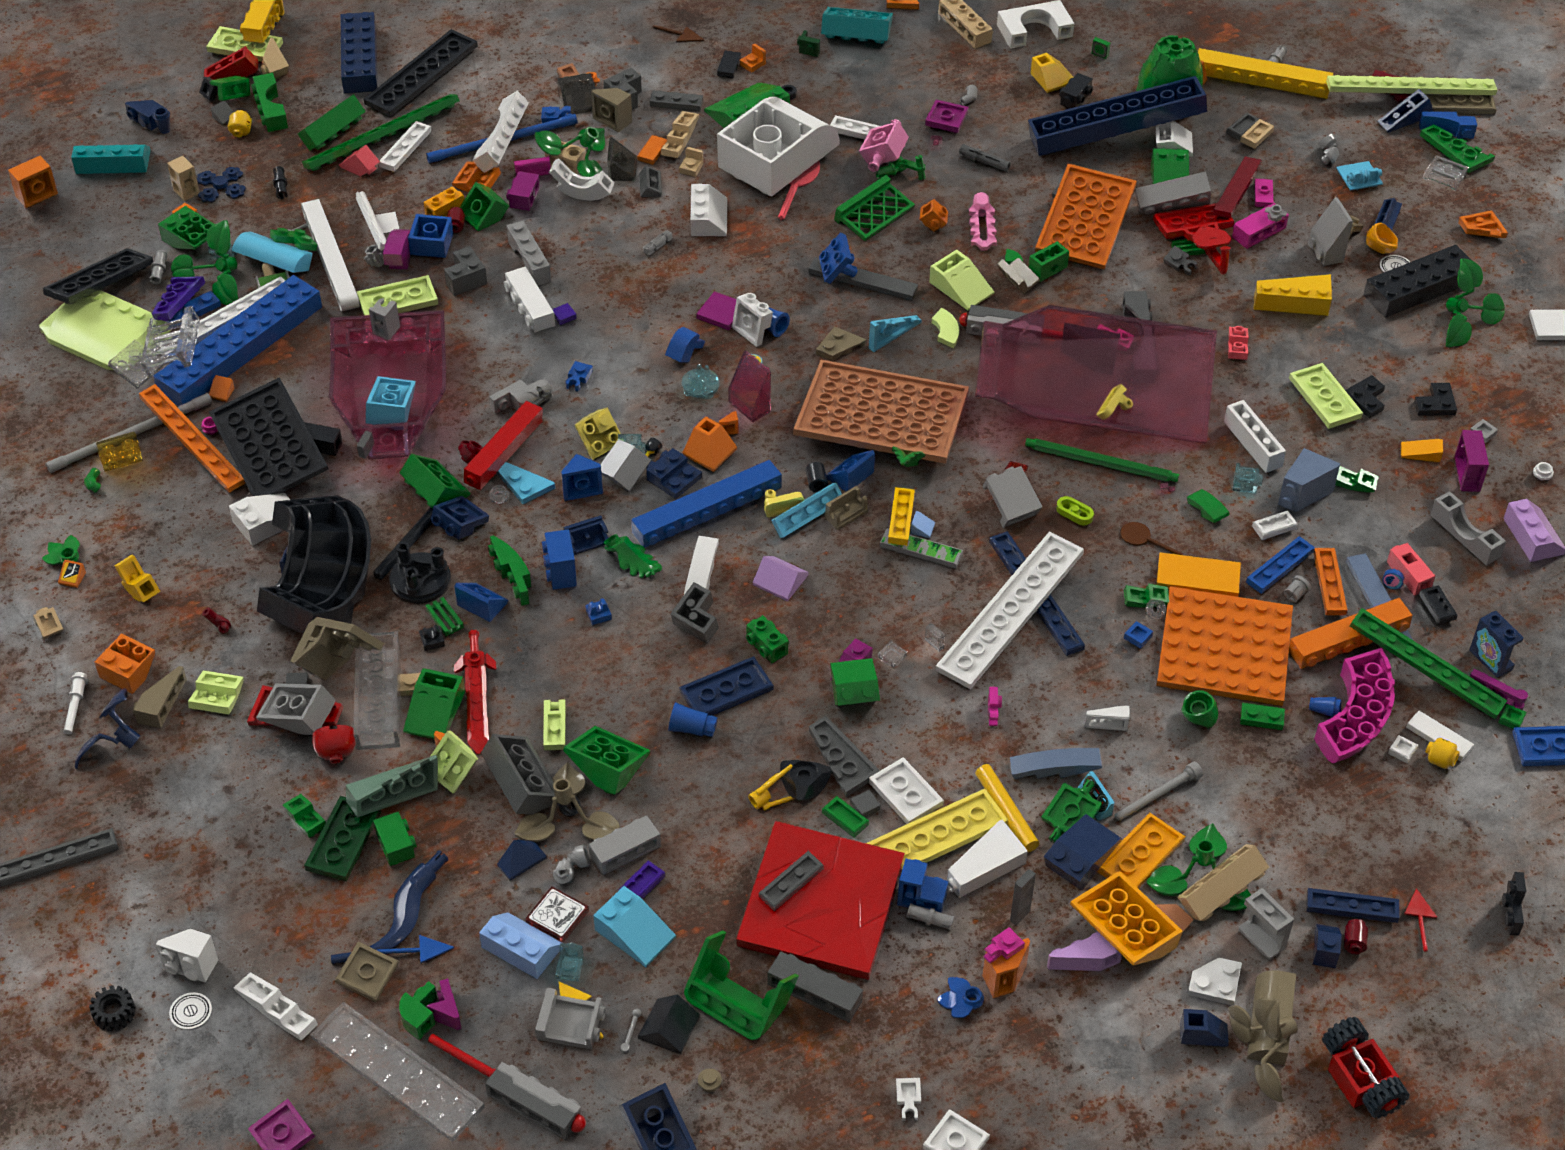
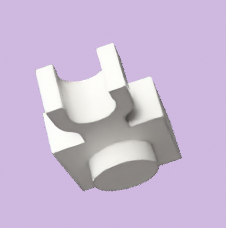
[896,1078,921,1121]

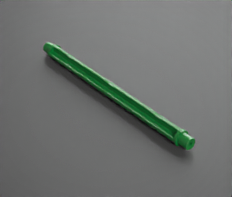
[1025,438,1180,483]

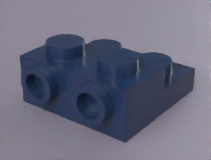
[646,448,702,499]
[431,496,490,540]

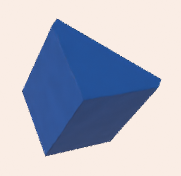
[827,450,875,492]
[561,454,603,501]
[454,583,509,622]

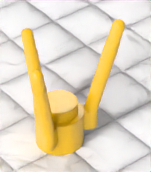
[748,764,794,811]

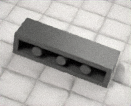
[768,952,863,1023]

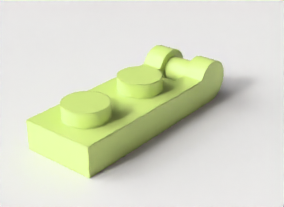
[543,699,566,750]

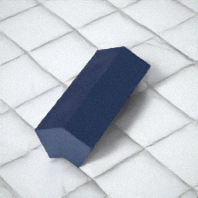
[1374,197,1402,231]

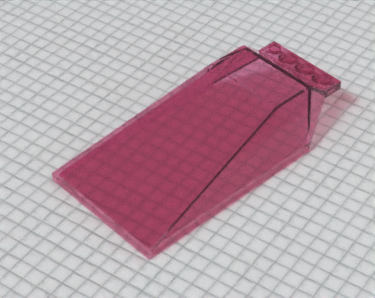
[975,305,1217,444]

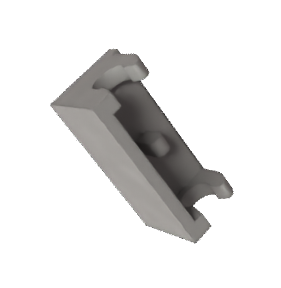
[369,298,400,341]

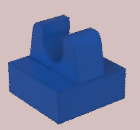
[585,598,612,625]

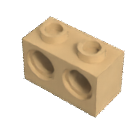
[545,141,586,174]
[167,156,199,201]

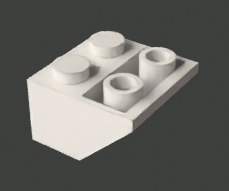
[1156,121,1193,157]
[156,929,218,982]

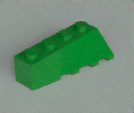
[297,94,366,151]

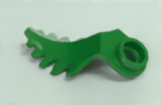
[892,446,926,467]
[604,534,662,578]

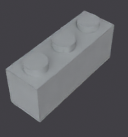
[589,815,661,875]

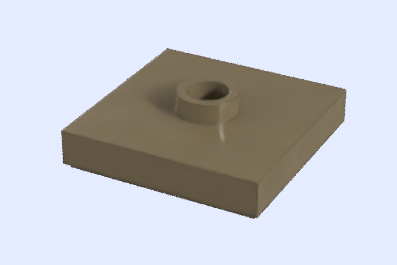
[335,942,399,1002]

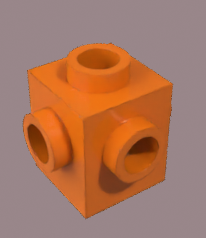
[919,199,948,232]

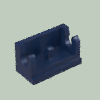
[563,515,609,555]

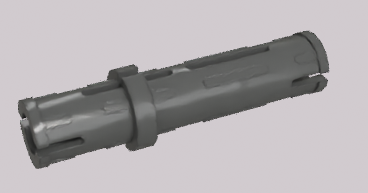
[959,144,1011,172]

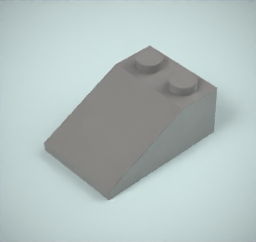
[1308,198,1353,266]
[256,683,336,735]

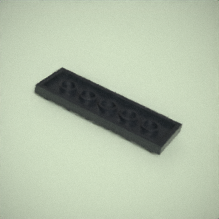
[43,248,153,304]

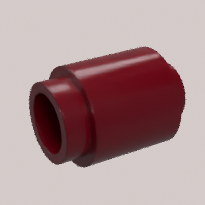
[447,207,465,233]
[1344,919,1368,955]

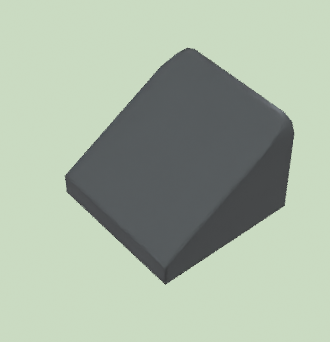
[211,101,233,125]

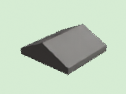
[600,439,651,492]

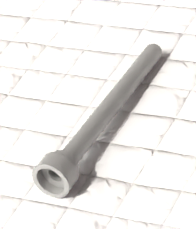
[1115,761,1203,821]

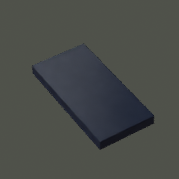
[679,656,774,716]

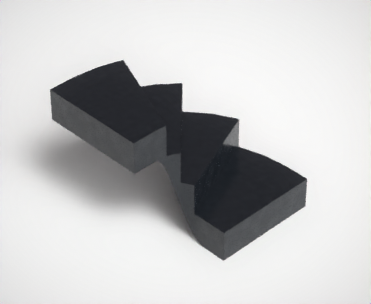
[257,495,371,634]

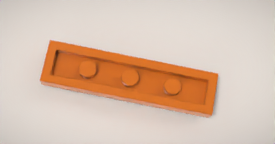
[1313,548,1347,615]

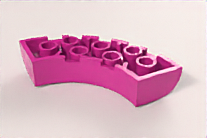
[1314,648,1395,763]

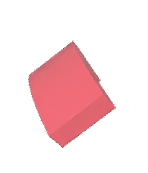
[1228,326,1249,360]

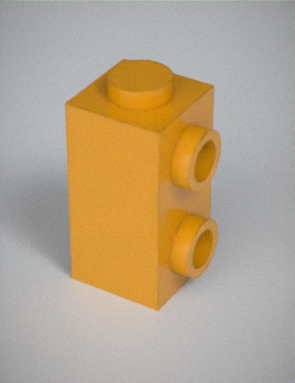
[424,186,465,217]

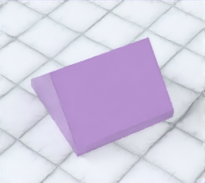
[753,556,809,601]

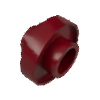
[458,440,483,463]

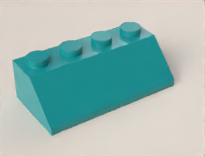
[71,144,151,174]

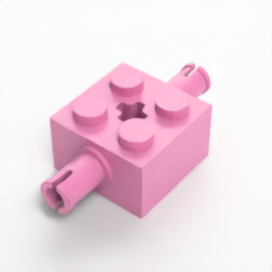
[859,119,909,172]

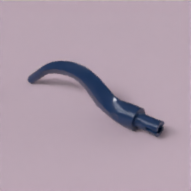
[331,850,449,964]

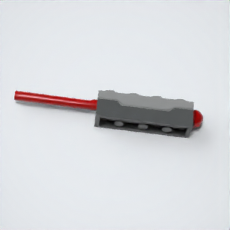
[959,305,1063,345]
[428,1034,586,1140]

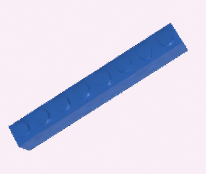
[631,460,782,548]

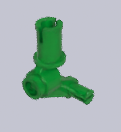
[875,155,926,180]

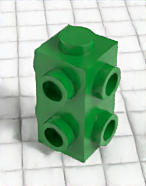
[746,615,789,664]

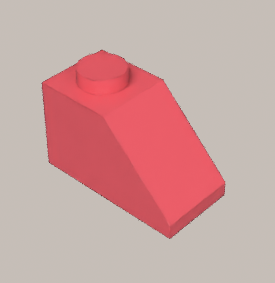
[339,145,380,176]

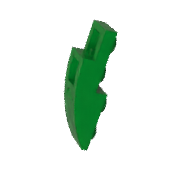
[488,535,532,606]

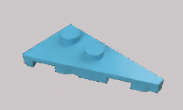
[869,315,922,352]
[497,462,555,504]

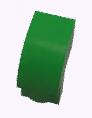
[399,981,438,1040]

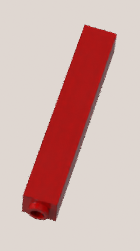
[464,401,543,490]

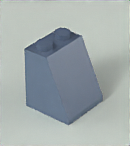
[1278,448,1340,512]

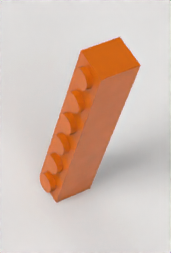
[1289,598,1413,669]

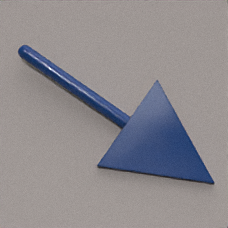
[377,935,454,964]

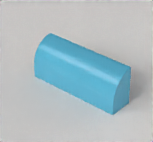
[232,232,313,273]

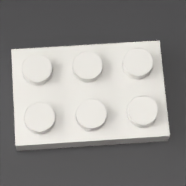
[869,757,944,824]

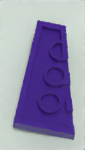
[152,276,205,321]

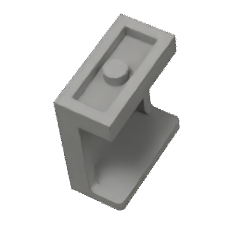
[982,466,1042,528]
[1238,888,1294,960]
[535,988,606,1050]

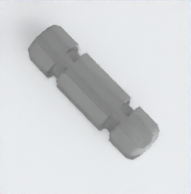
[643,230,673,255]

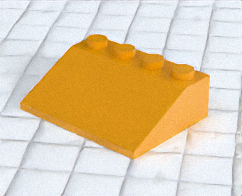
[1070,871,1183,966]

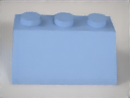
[479,912,564,979]

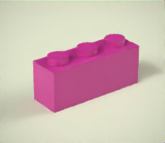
[1232,203,1289,249]

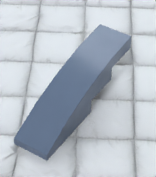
[1010,748,1103,779]

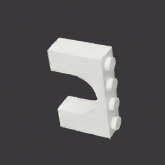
[997,0,1074,49]

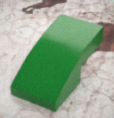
[1335,466,1379,492]
[1187,489,1230,523]
[1123,583,1169,608]
[283,794,326,838]

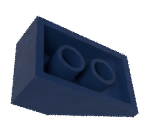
[1044,814,1122,891]
[619,1083,696,1150]

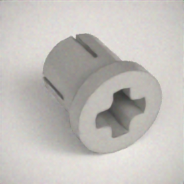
[1284,575,1311,602]

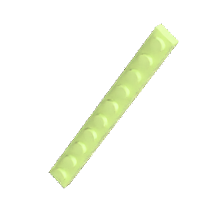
[1326,75,1497,95]

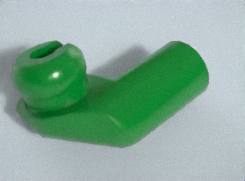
[84,468,101,493]

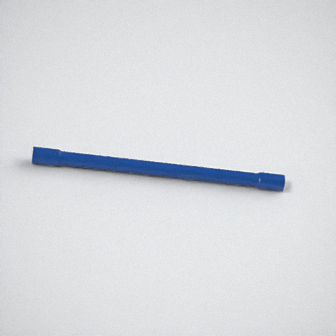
[426,114,578,163]

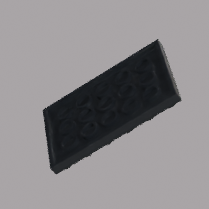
[209,377,329,496]

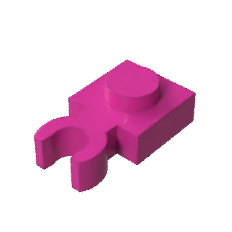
[988,687,1002,726]

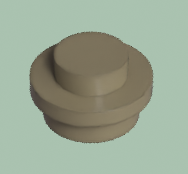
[698,1069,722,1092]

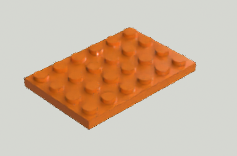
[1035,164,1137,270]

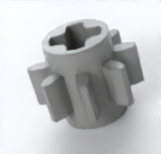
[364,244,384,267]

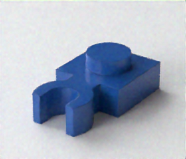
[566,361,593,391]

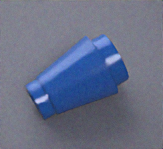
[1309,697,1342,717]

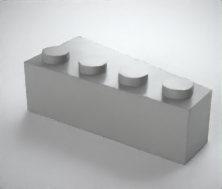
[1135,171,1211,215]

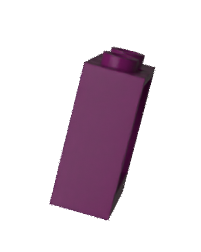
[1454,430,1489,492]

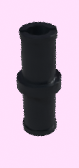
[273,166,288,199]

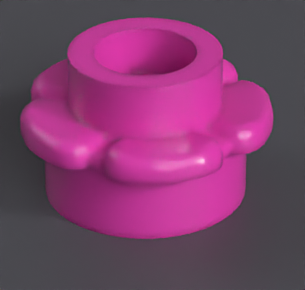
[201,417,218,434]

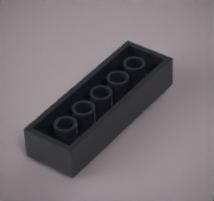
[1363,244,1473,318]

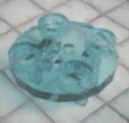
[682,364,720,399]

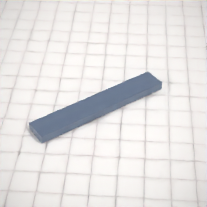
[1346,553,1413,640]

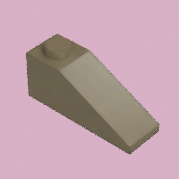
[133,666,187,728]

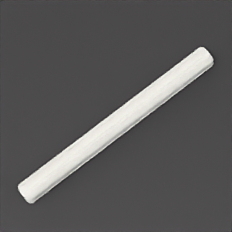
[356,191,387,251]

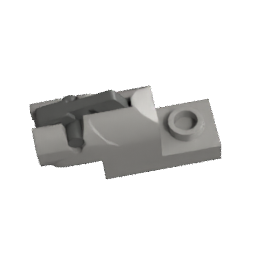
[489,379,553,414]

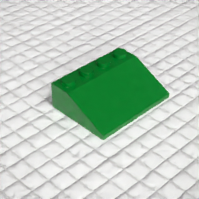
[704,82,790,128]

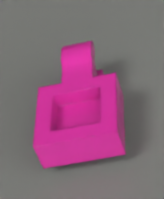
[983,927,1025,963]

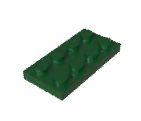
[304,796,382,882]

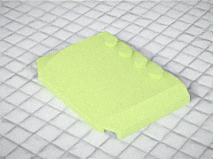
[39,290,171,371]

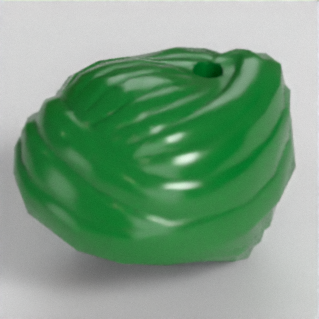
[1181,690,1218,729]

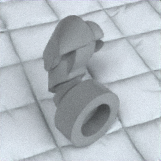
[1318,133,1339,165]
[553,844,590,884]

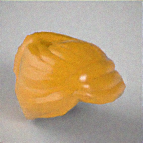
[1366,223,1398,254]

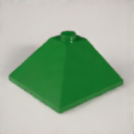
[563,726,650,795]

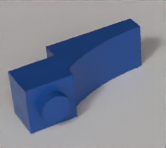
[1419,112,1477,139]

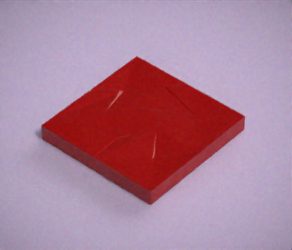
[736,821,905,980]

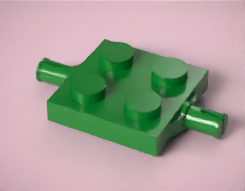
[1041,779,1102,843]

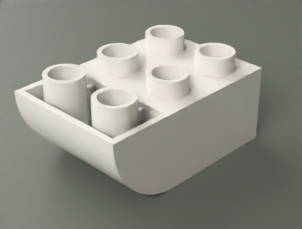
[717,97,840,197]

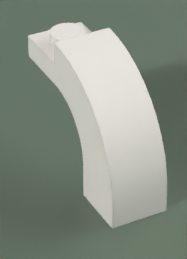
[549,158,615,201]

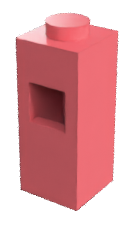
[1387,543,1435,596]

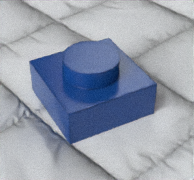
[1124,621,1153,649]

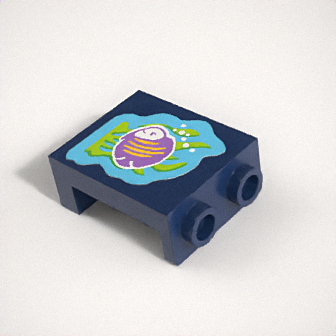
[1469,611,1524,678]

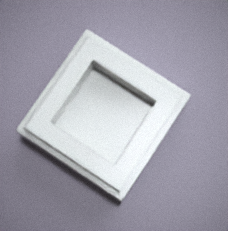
[1388,735,1418,764]

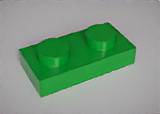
[1240,703,1285,730]

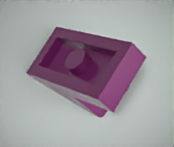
[427,978,462,1030]

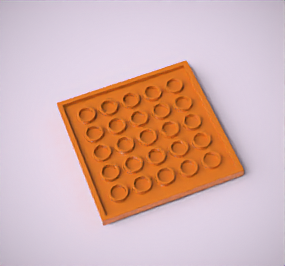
[1156,586,1293,706]

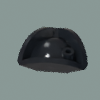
[780,760,832,800]

